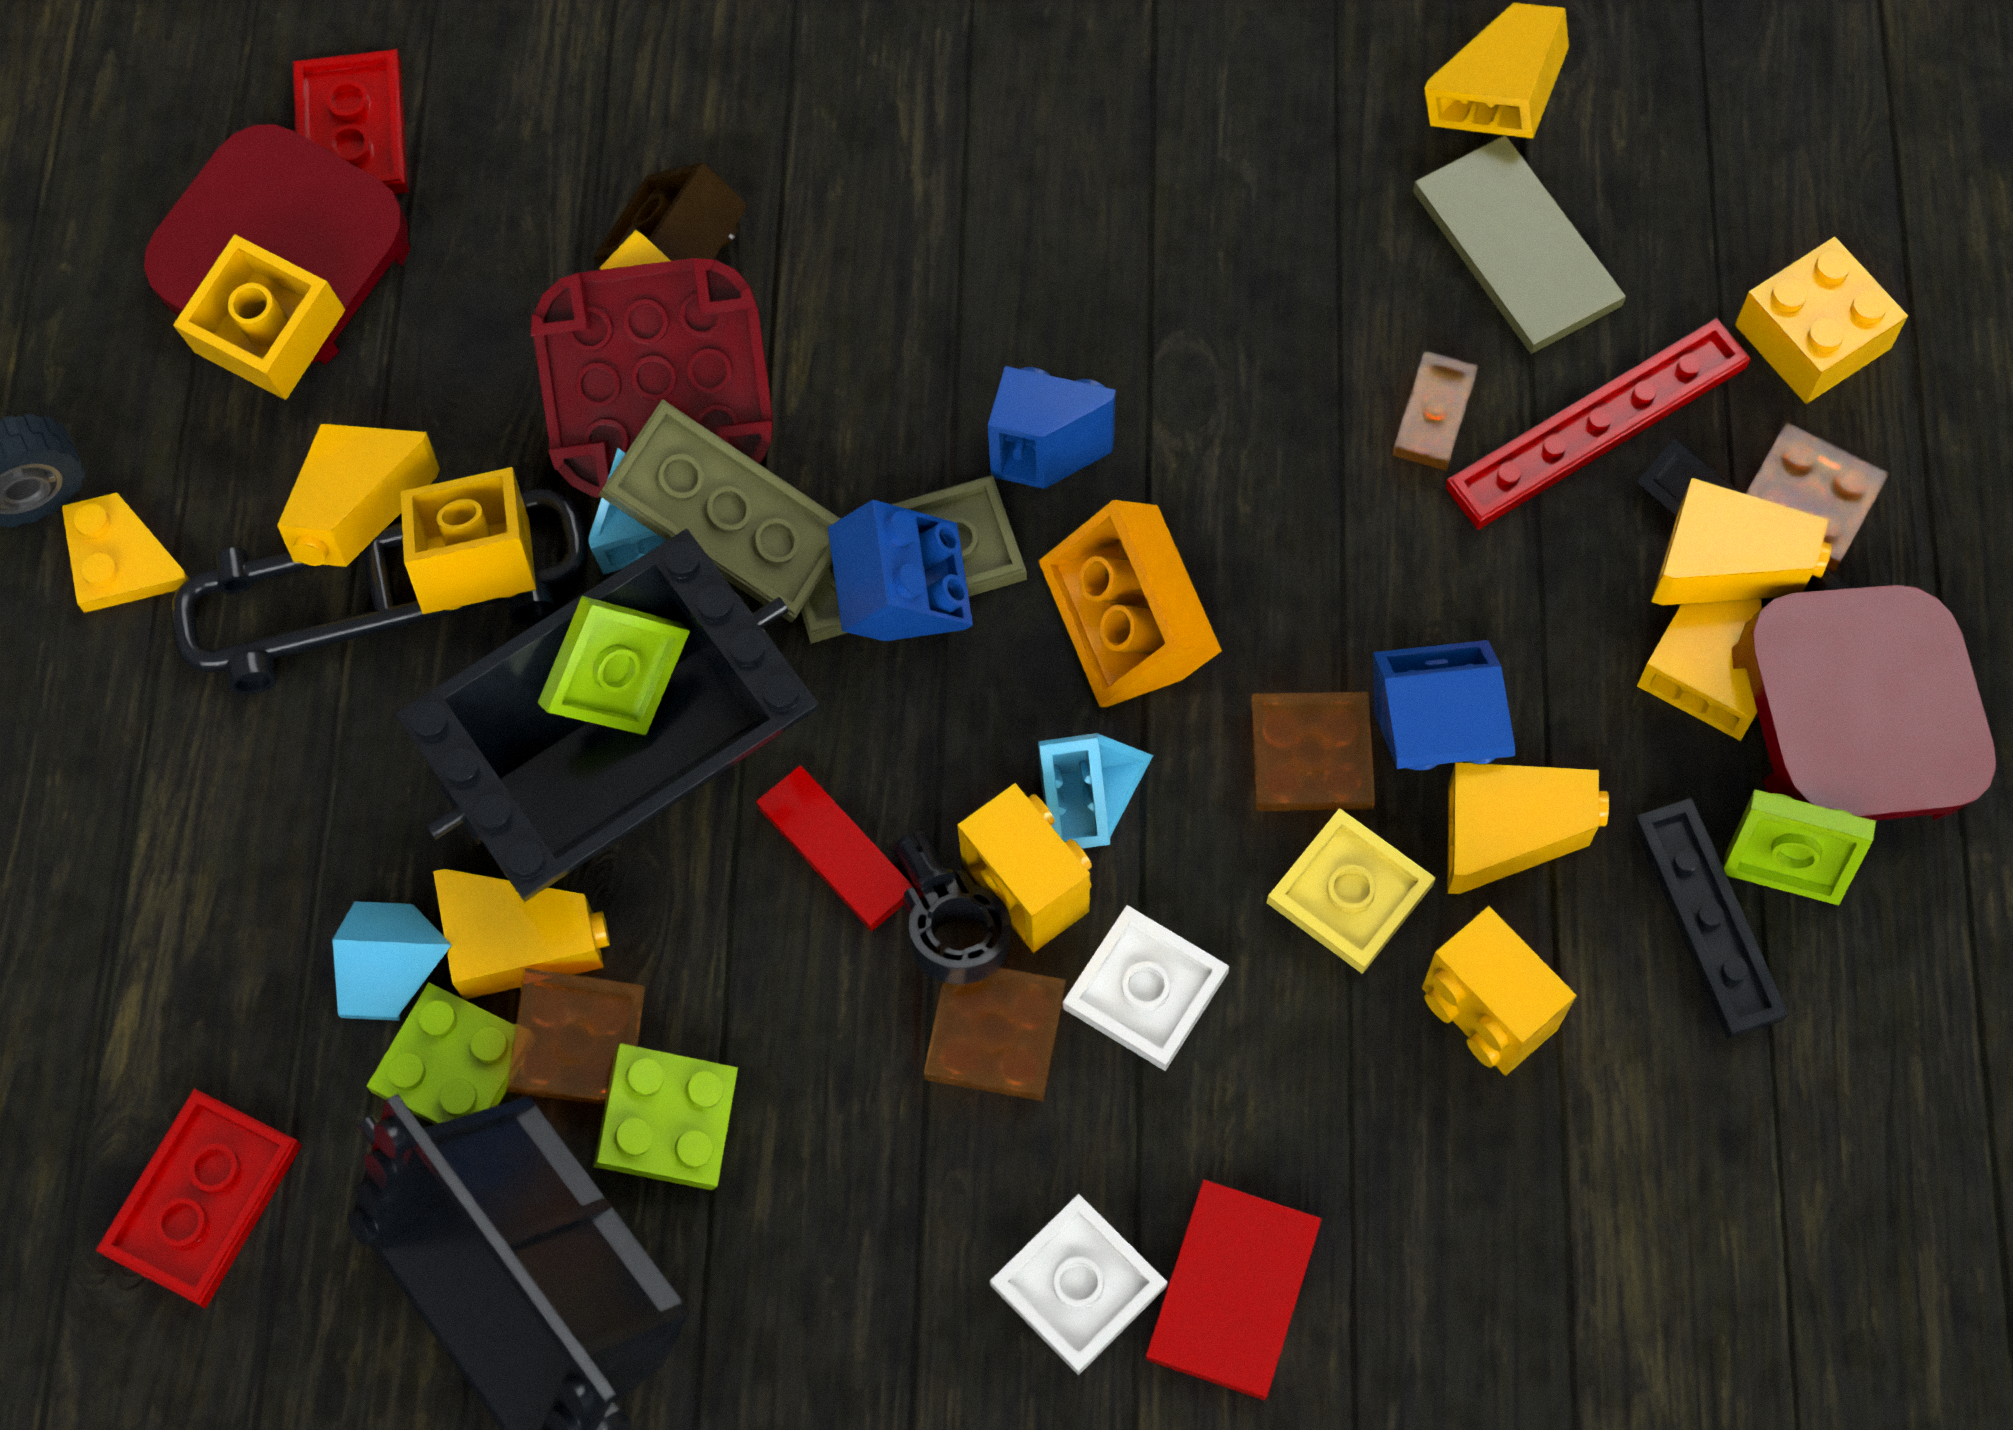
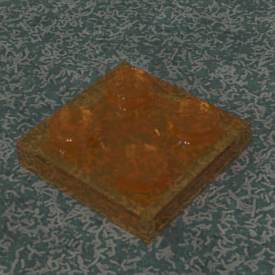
[1746,423,1889,571]
[1251,692,1375,811]
[506,968,645,1105]
[924,968,1066,1101]

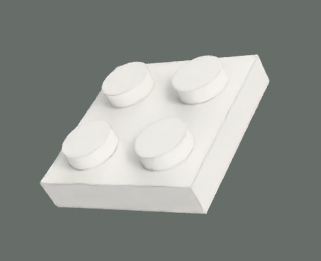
[1063,905,1229,1071]
[990,1194,1167,1375]

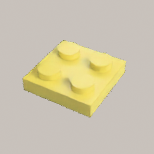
[1267,808,1436,974]

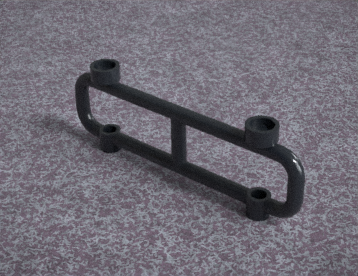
[171,480,587,695]

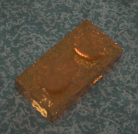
[1392,351,1478,471]

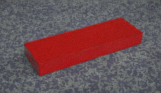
[756,765,915,932]

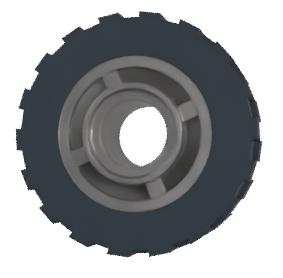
[0,414,85,528]

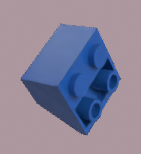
[988,366,1116,489]
[828,499,973,641]
[1373,640,1515,771]

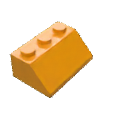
[1038,499,1222,707]

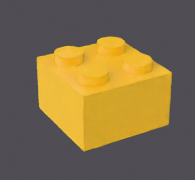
[173,234,346,400]
[1735,237,1908,404]
[400,467,536,615]
[957,783,1092,953]
[1422,906,1577,1076]

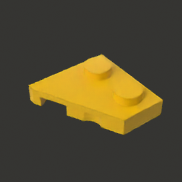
[62,492,188,613]

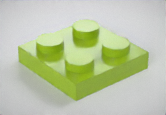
[538,596,690,736]
[1723,789,1876,906]
[366,982,536,1125]
[593,1043,738,1191]

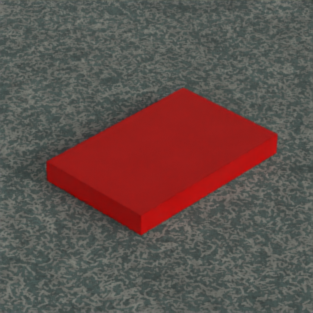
[293,49,408,194]
[95,1088,302,1309]
[1146,1179,1322,1401]

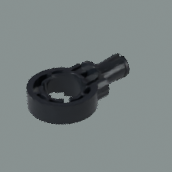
[893,830,1011,984]

